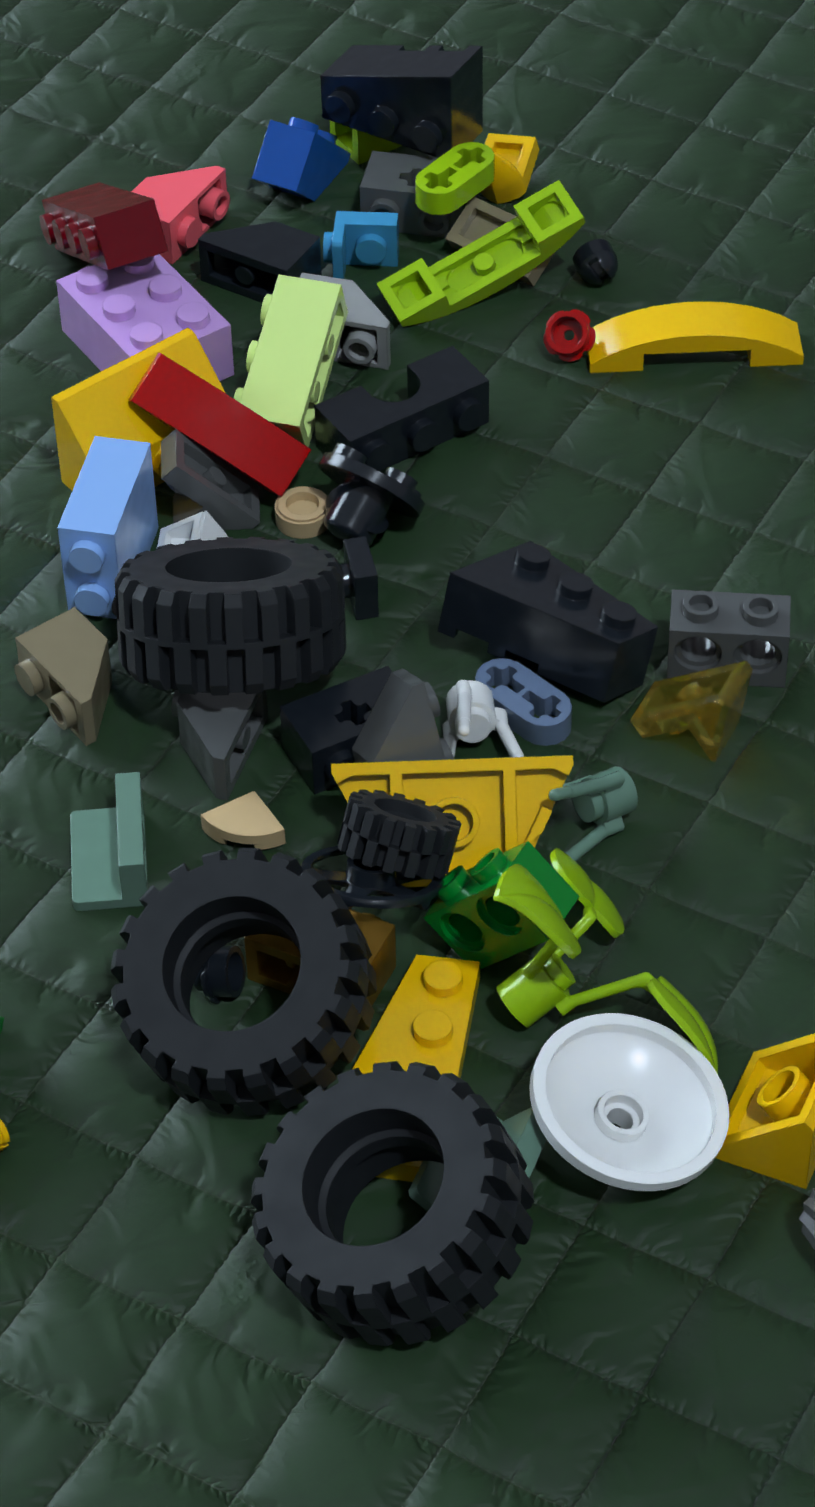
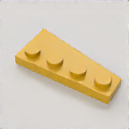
[352,954,480,1182]

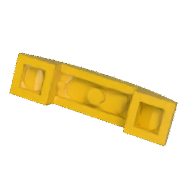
[587,302,804,373]

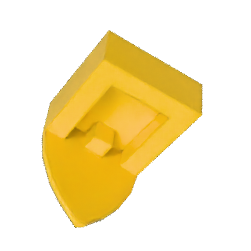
[480,133,540,204]

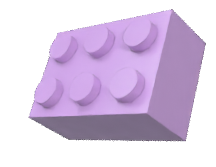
[56,254,234,381]

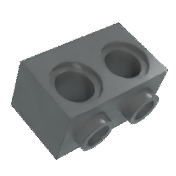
[667,589,791,688]

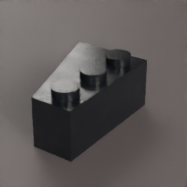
[320,45,483,158]
[437,541,658,703]

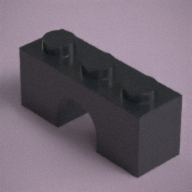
[314,346,489,471]

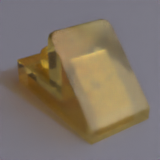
[630,661,753,762]

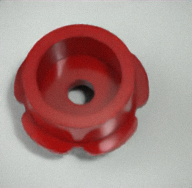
[543,309,596,362]

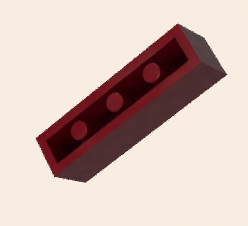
[40,182,168,270]

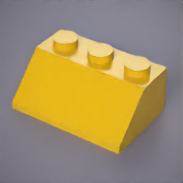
[51,328,226,491]

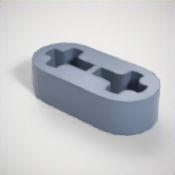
[475,658,572,746]

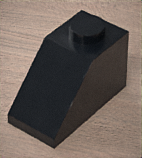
[198,221,322,303]

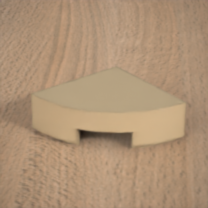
[201,791,286,850]

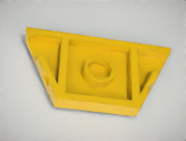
[331,755,574,887]

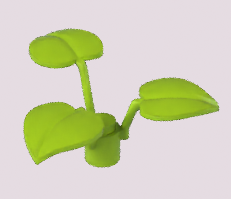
[493,848,718,1074]

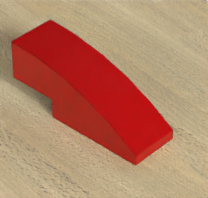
[128,352,311,497]

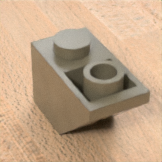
[14,607,112,746]

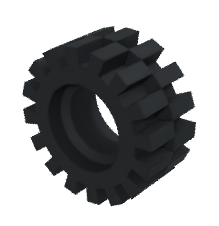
[337,790,461,880]

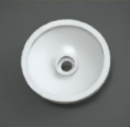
[529,1013,729,1191]

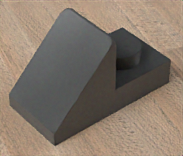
[161,429,260,530]

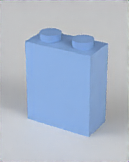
[57,436,159,619]

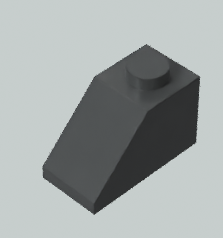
[171,690,268,801]

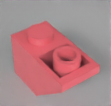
[131,166,230,265]

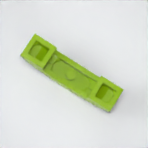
[377,180,585,327]

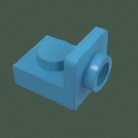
[323,211,399,279]

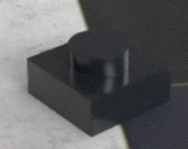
[340,536,379,620]

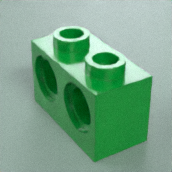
[423,841,580,969]

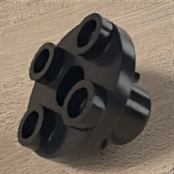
[318,443,425,546]

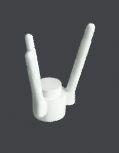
[442,680,524,757]

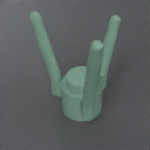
[548,766,638,867]

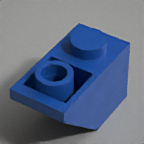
[252,117,351,201]

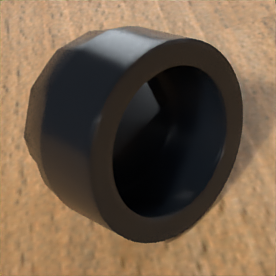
[573,239,618,286]

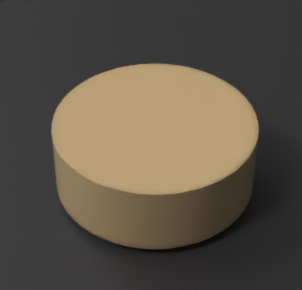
[275,486,328,539]

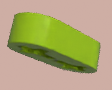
[415,142,495,215]

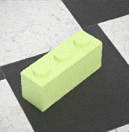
[233,274,348,448]

